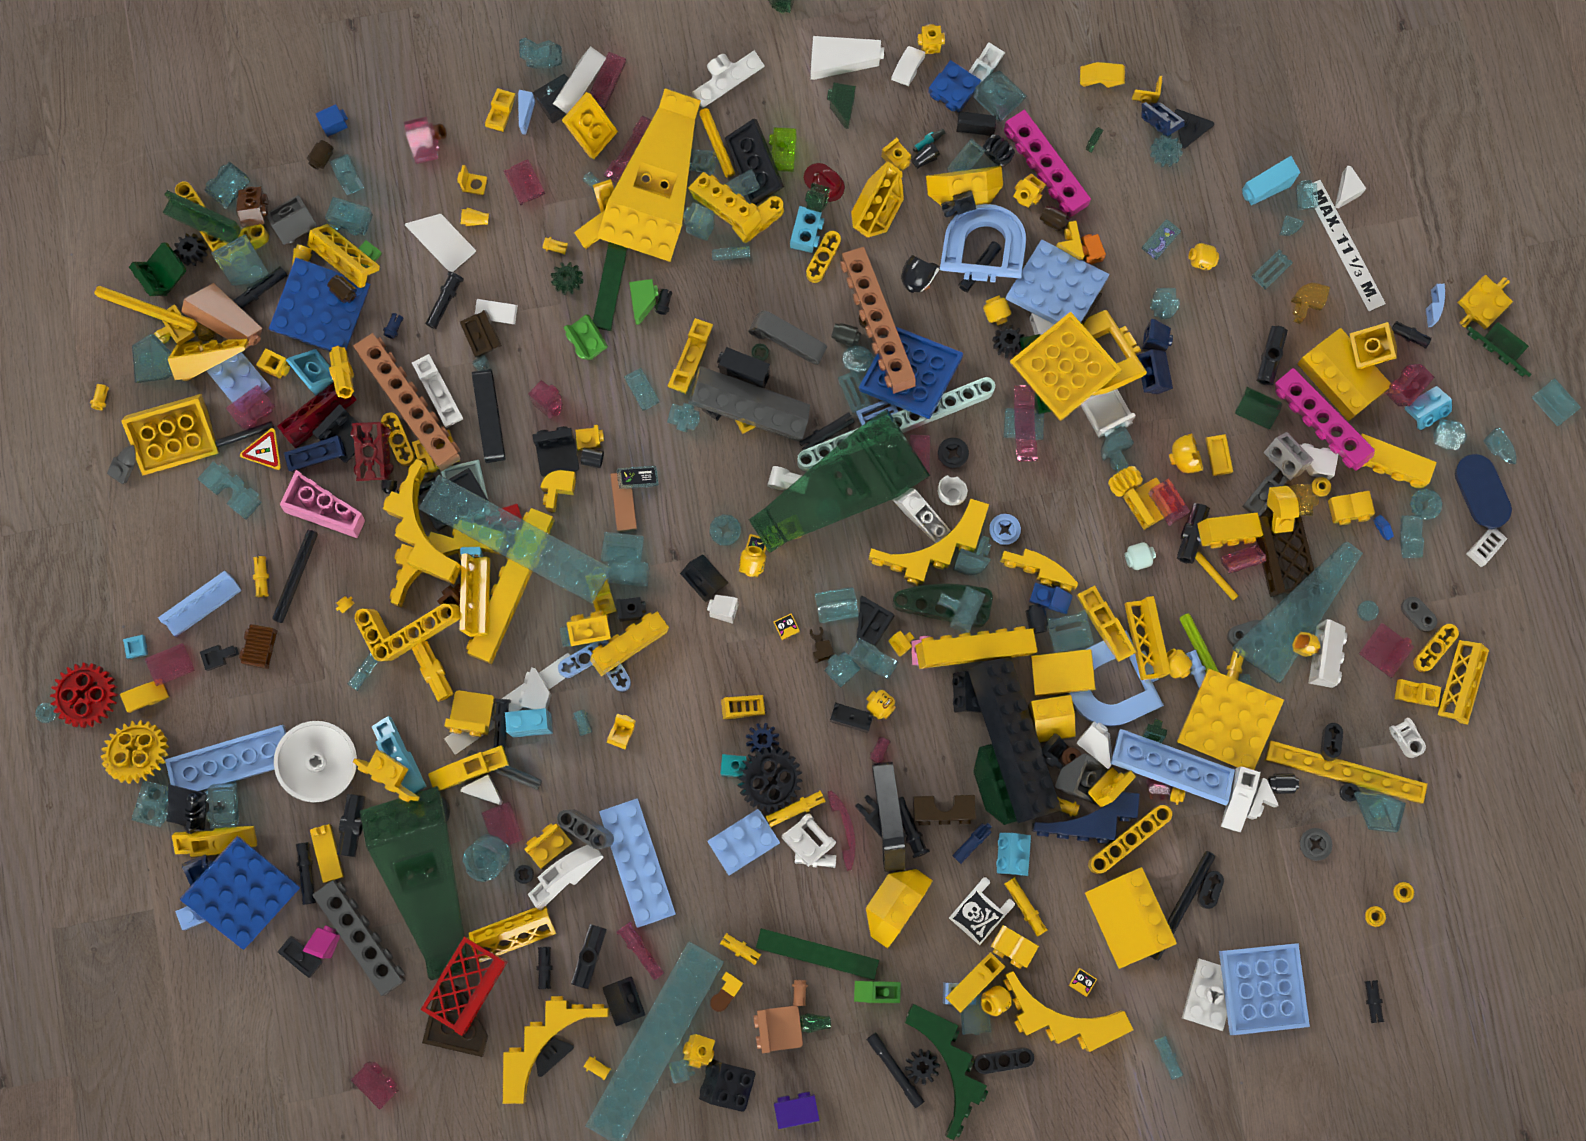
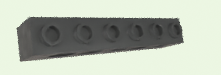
[313,880,406,996]

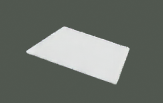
[405,214,476,272]

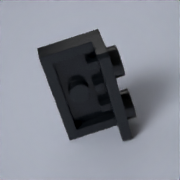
[952,671,982,713]

